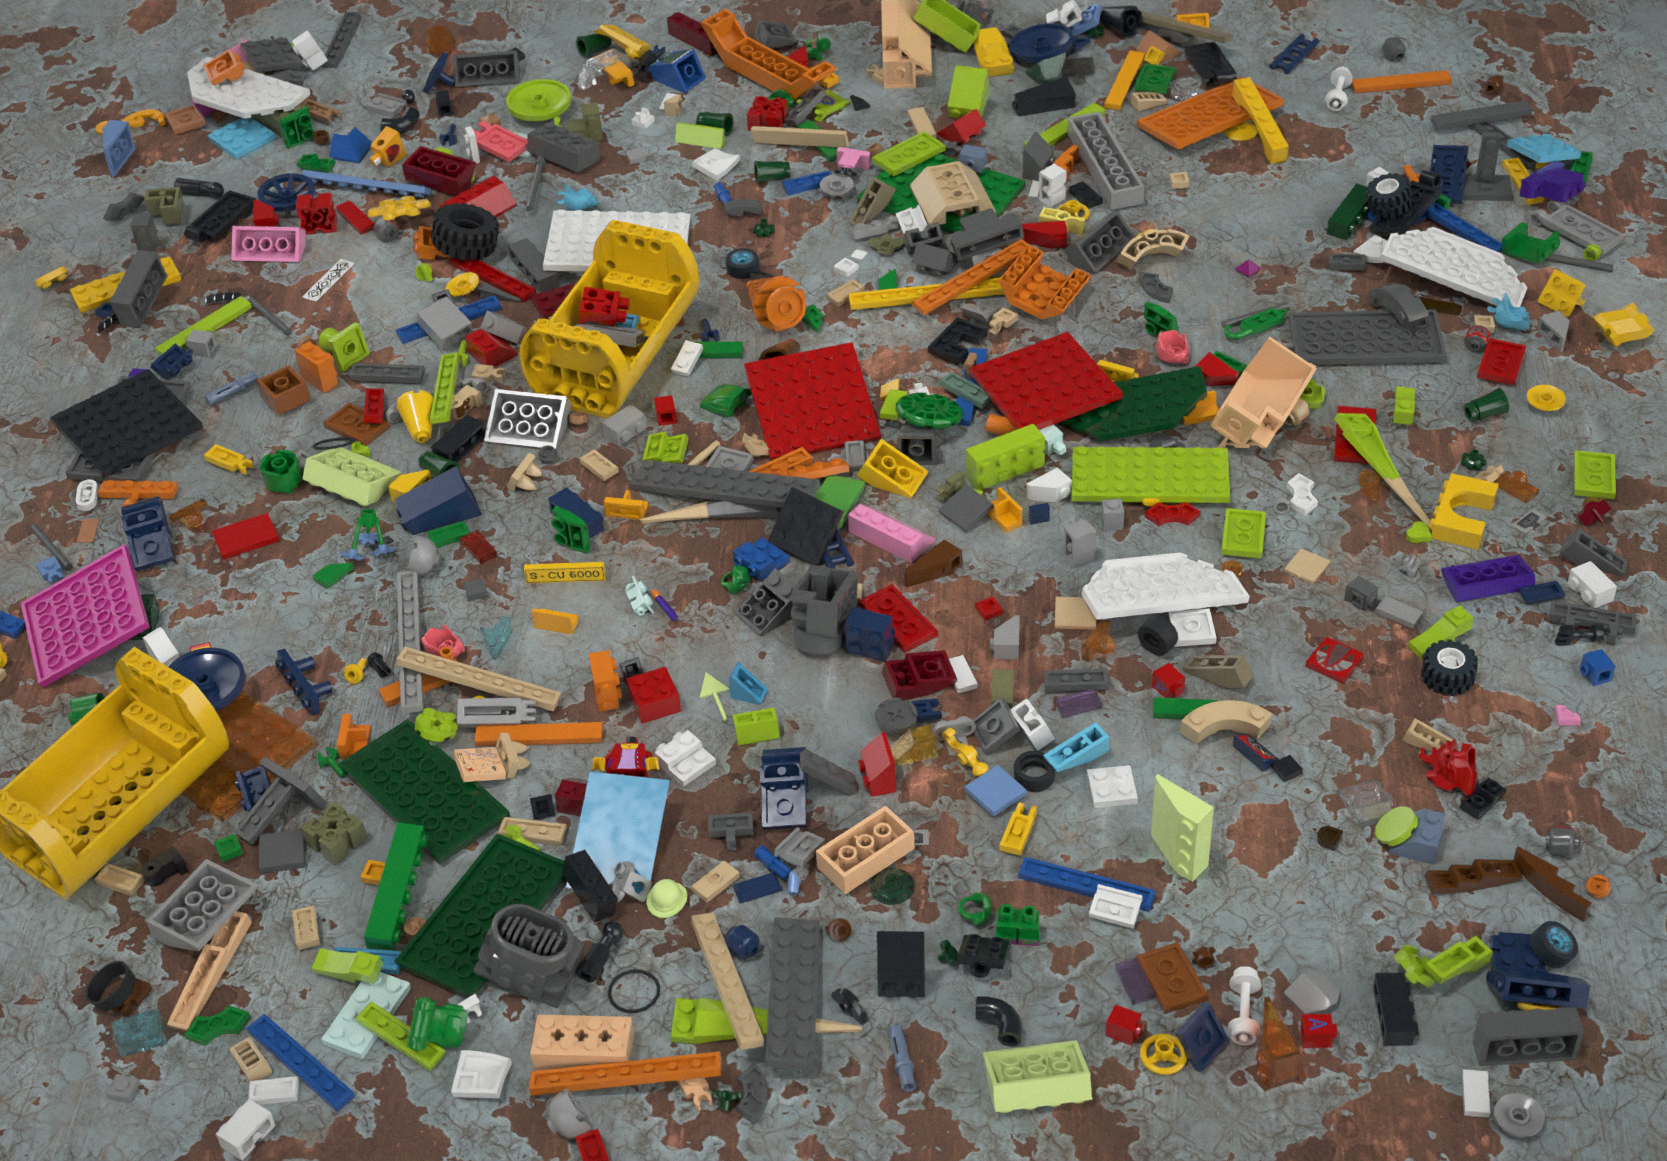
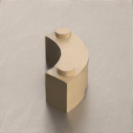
[1115,229,1189,269]
[1179,700,1273,745]

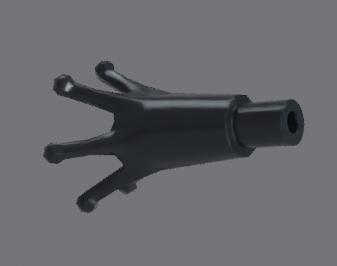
[628,50,662,82]

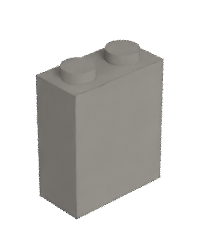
[417,296,472,351]

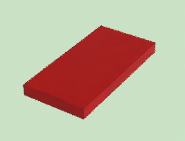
[1334,406,1377,464]
[859,584,938,653]

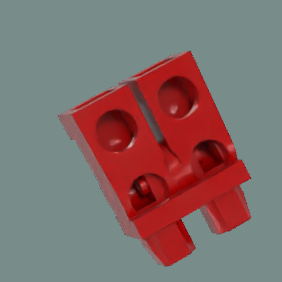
[578,286,630,327]

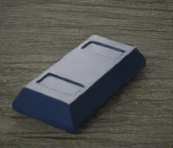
[1518,581,1565,605]
[733,872,782,904]

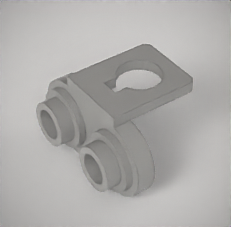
[933,716,976,758]
[609,861,652,903]

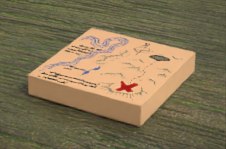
[454,747,506,782]

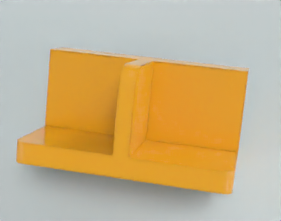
[601,58,635,87]
[987,487,1022,533]
[604,490,649,520]

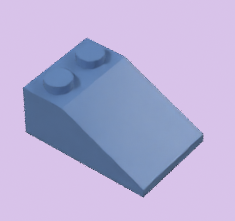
[103,120,135,177]

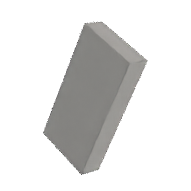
[845,440,865,472]
[1376,596,1423,629]

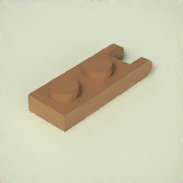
[299,99,340,123]

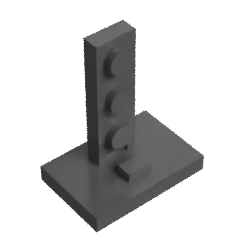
[1460,132,1513,201]
[234,756,327,845]

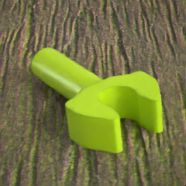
[458,340,469,367]
[503,824,541,851]

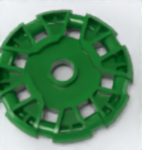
[895,392,963,429]

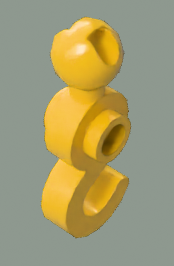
[942,727,989,778]

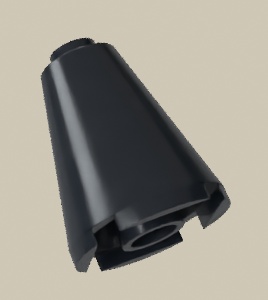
[1099,5,1142,38]

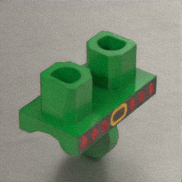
[806,32,831,61]

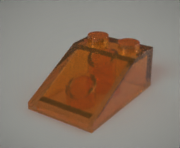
[1257,996,1300,1089]

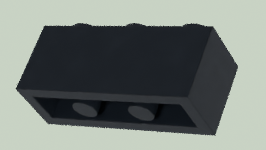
[431,415,486,463]
[562,850,618,923]
[1373,972,1418,1046]

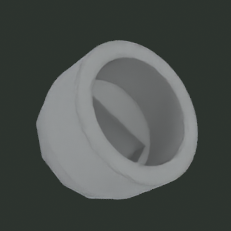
[1273,497,1290,514]

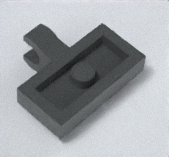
[708,812,753,851]

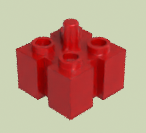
[296,193,338,235]

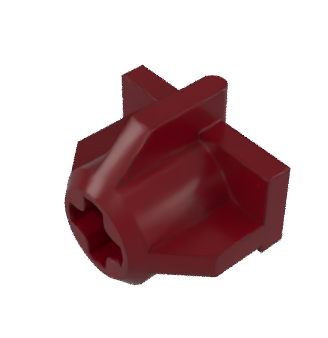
[1578,497,1612,526]

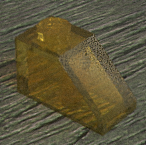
[890,724,936,766]

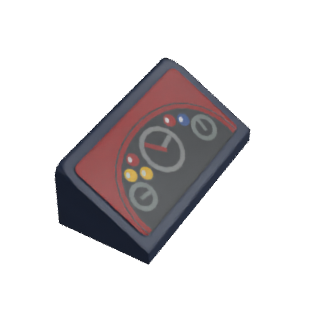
[1233,734,1279,771]

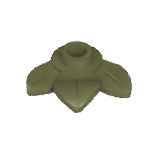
[869,233,904,256]

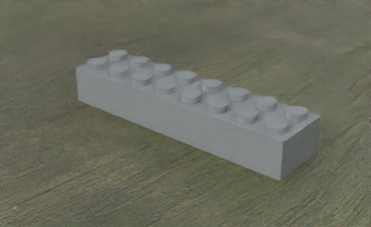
[1067,112,1144,210]

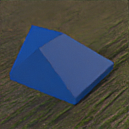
[329,127,372,163]

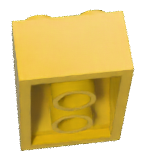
[856,439,929,499]

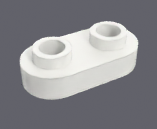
[75,479,99,511]

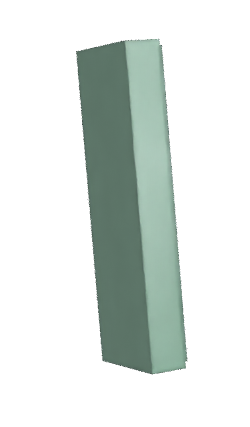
[939,371,992,409]

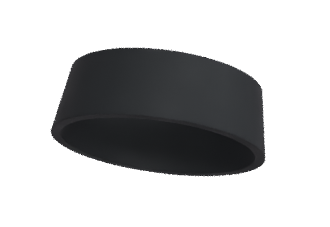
[86,961,136,1011]

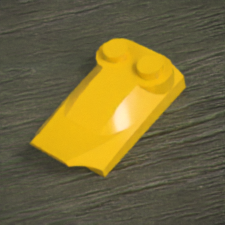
[593,24,653,59]
[974,27,1014,77]

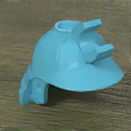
[557,183,600,211]
[1487,293,1530,331]

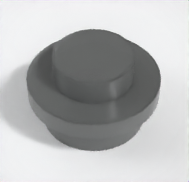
[538,445,558,462]

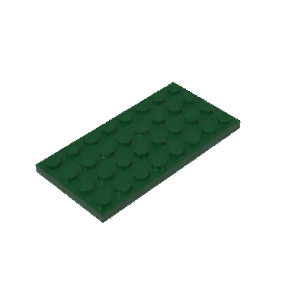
[338,719,510,864]
[395,833,565,998]

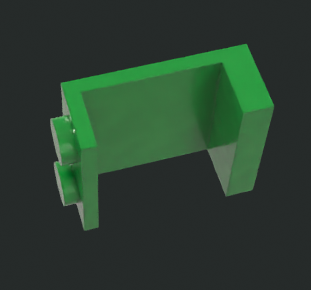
[1502,222,1561,264]

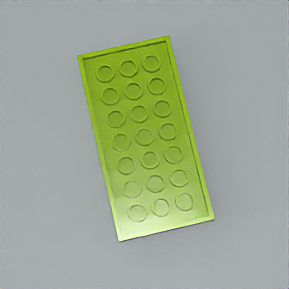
[1072,446,1230,503]

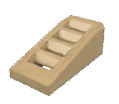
[1131,92,1168,111]
[1402,718,1452,752]
[229,1037,272,1082]

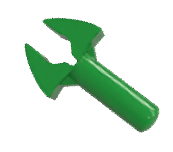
[317,747,346,778]

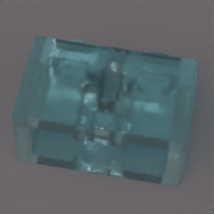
[112,1008,168,1057]

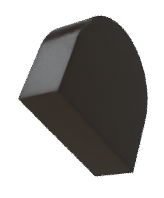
[1317,826,1343,851]

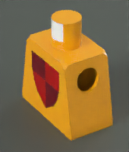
[369,126,407,167]

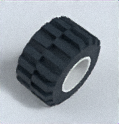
[1366,173,1413,218]
[1421,639,1478,696]

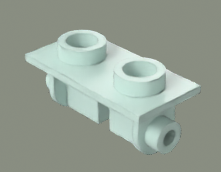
[625,576,654,616]

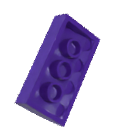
[1441,555,1535,602]

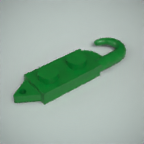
[1224,308,1287,340]

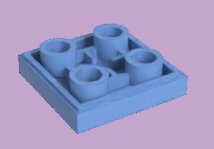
[1070,4,1102,37]
[965,765,1027,817]

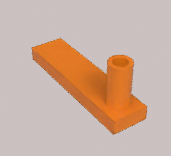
[379,647,457,708]

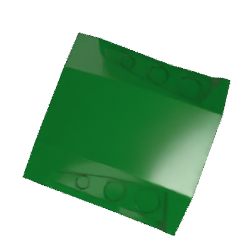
[279,105,315,149]
[1144,301,1179,335]
[700,384,751,417]
[551,506,590,554]

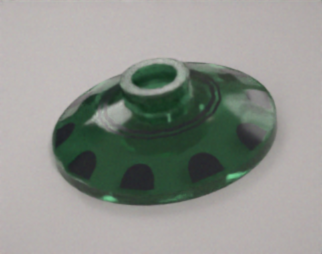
[870,868,915,905]

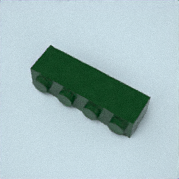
[1327,183,1369,240]

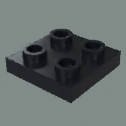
[957,934,1010,978]

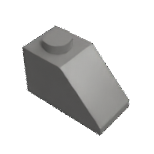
[481,311,526,344]
[1537,311,1570,352]
[990,615,1020,659]

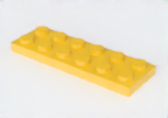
[70,257,182,313]

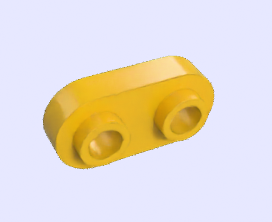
[34,266,69,289]

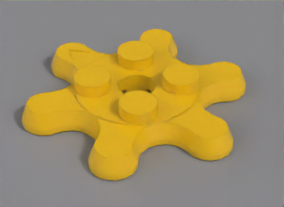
[368,196,431,220]

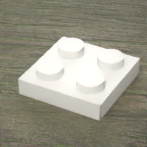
[1168,608,1216,647]
[1087,765,1138,808]

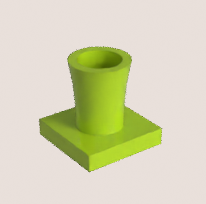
[319,322,370,372]

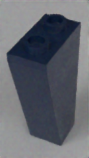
[1486,963,1591,1009]

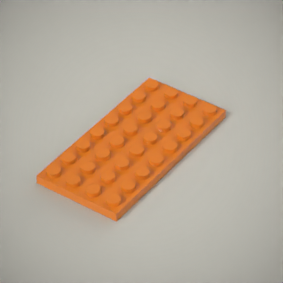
[1137,77,1284,150]

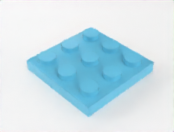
[207,117,277,160]
[1507,134,1581,163]

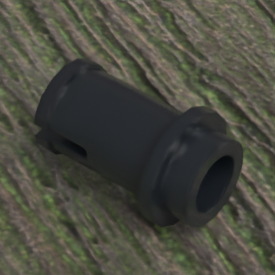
[367,652,391,678]

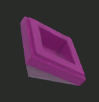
[1235,259,1261,277]

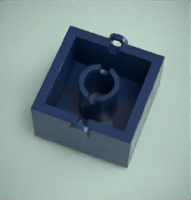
[845,607,896,662]

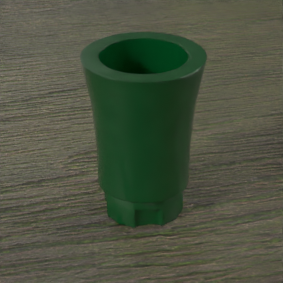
[576,33,612,58]
[696,112,734,136]
[754,161,791,184]
[1464,388,1509,421]
[418,451,460,478]

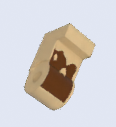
[450,385,483,419]

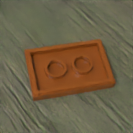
[323,402,390,446]
[1135,942,1208,1014]

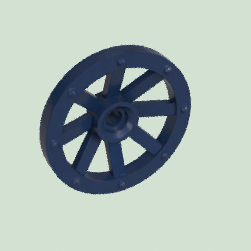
[257,173,316,212]

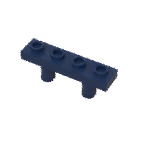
[275,648,332,715]

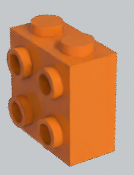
[295,341,338,393]
[589,650,622,712]

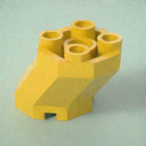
[1591,302,1655,347]

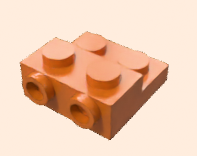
[203,49,246,86]
[413,226,451,260]

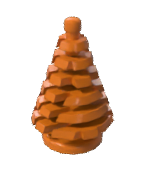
[746,276,806,332]

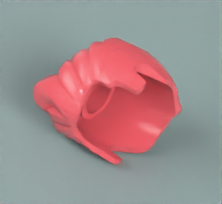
[1156,330,1190,364]
[421,625,465,658]

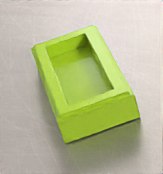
[880,389,908,421]

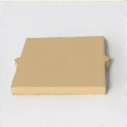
[1284,548,1331,585]

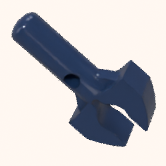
[439,124,457,146]
[700,318,719,342]

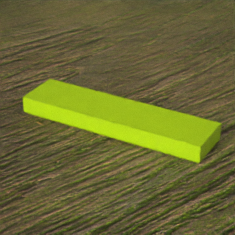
[356,1001,445,1072]

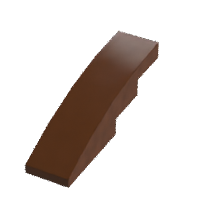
[1513,846,1592,922]
[1424,859,1523,894]

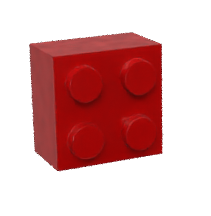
[626,666,681,724]

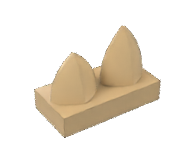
[507,453,542,491]
[496,733,531,778]

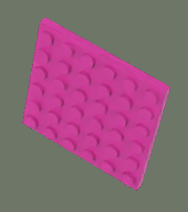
[21,545,149,688]

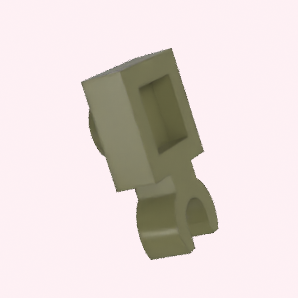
[936,470,965,502]

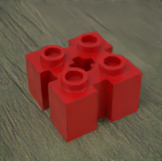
[747,96,788,131]

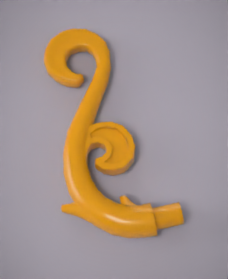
[96,108,166,135]

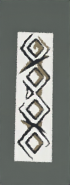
[302,259,355,301]

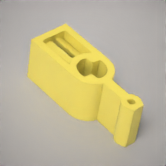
[1039,207,1085,235]

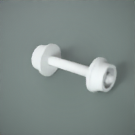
[1325,67,1353,111]
[1228,966,1261,1045]

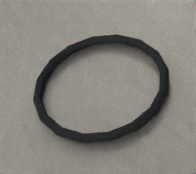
[313,437,356,450]
[608,969,660,1013]

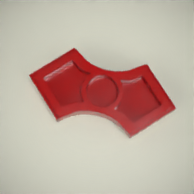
[1144,502,1201,527]

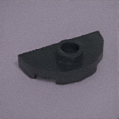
[831,988,868,1025]

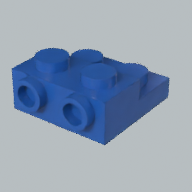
[733,537,790,582]

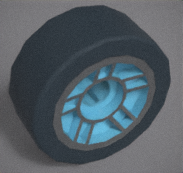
[725,248,759,279]
[1530,921,1578,968]

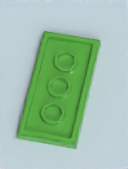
[815,475,865,528]

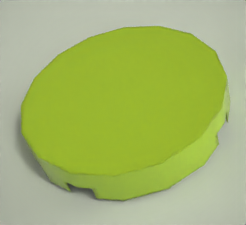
[1375,806,1418,846]

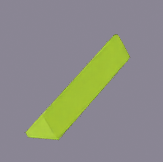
[675,122,725,149]

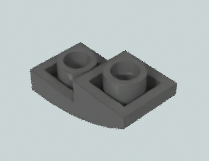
[1158,28,1194,45]
[723,199,762,217]

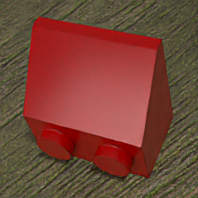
[937,109,986,144]
[465,329,518,367]
[858,732,896,797]

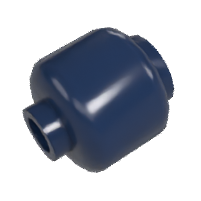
[725,925,760,959]

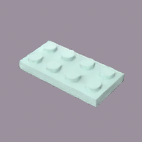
[321,972,411,1060]

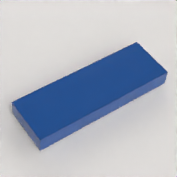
[782,170,832,196]

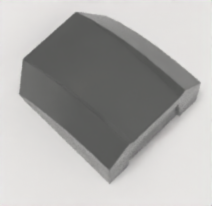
[755,20,798,50]

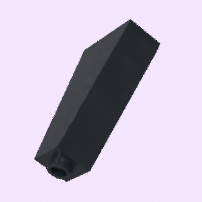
[1012,76,1076,117]

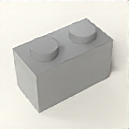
[602,404,647,447]
[1064,519,1097,568]

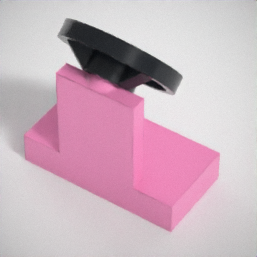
[834,147,871,176]

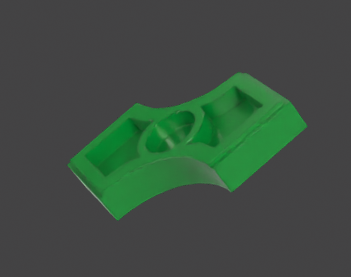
[184,1005,251,1046]

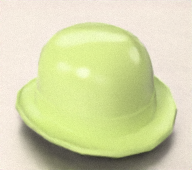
[646,879,688,918]

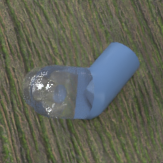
[787,866,809,895]

